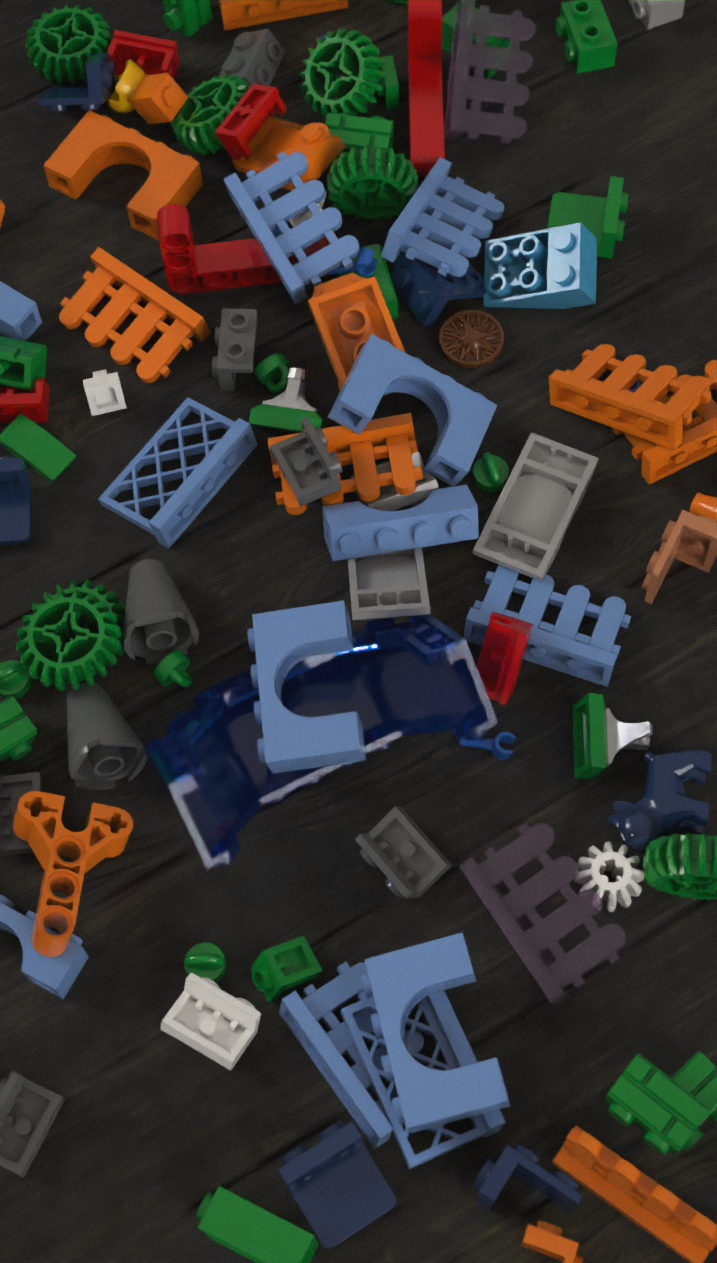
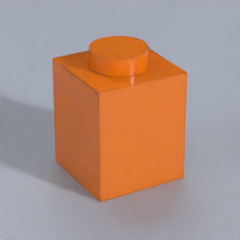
[127,73,188,124]

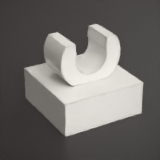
[83,369,127,416]

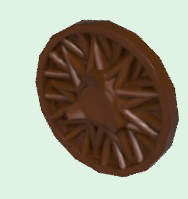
[439,310,504,368]

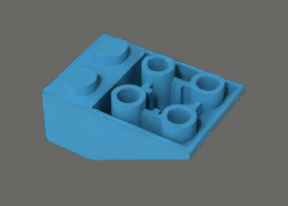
[483,222,597,309]

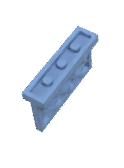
[98,397,258,548]
[340,990,505,1169]

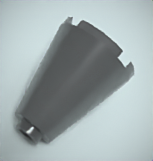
[122,559,199,665]
[67,682,147,791]

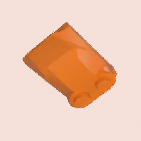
[232,117,345,191]
[308,273,405,390]

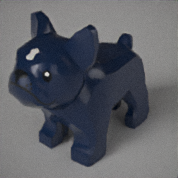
[608,749,712,854]

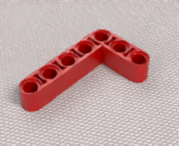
[408,0,445,176]
[157,204,329,294]

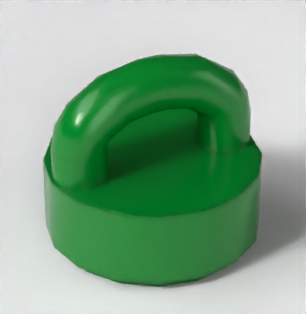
[254,353,290,393]
[472,452,509,493]
[153,650,192,687]
[0,660,31,699]
[184,942,226,983]

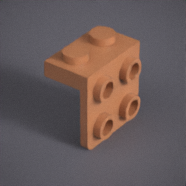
[642,510,717,604]

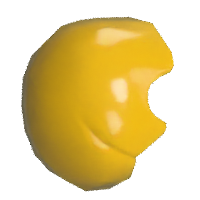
[107,60,147,114]

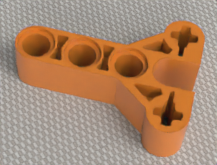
[13,791,133,957]

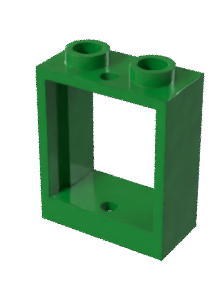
[196,1186,319,1263]

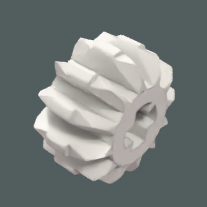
[575,841,645,912]

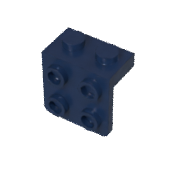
[38,52,117,111]
[389,244,487,326]
[0,456,31,545]
[278,1122,396,1249]
[473,1145,583,1212]

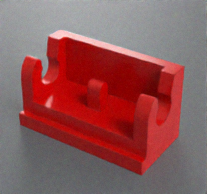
[107,30,180,81]
[215,83,287,160]
[0,377,50,423]
[471,611,533,705]

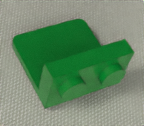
[547,176,629,259]

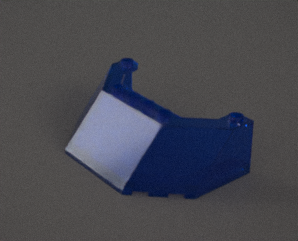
[145,614,499,870]

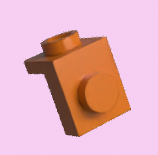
[521,1221,583,1263]

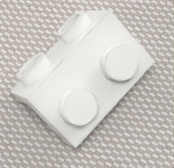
[161,973,261,1071]

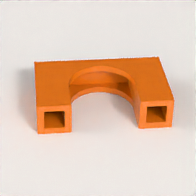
[43,110,203,241]

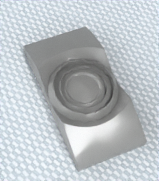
[473,432,599,581]
[348,547,430,620]

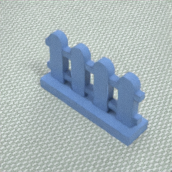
[223,152,360,304]
[381,157,505,277]
[463,565,631,687]
[279,962,438,1149]

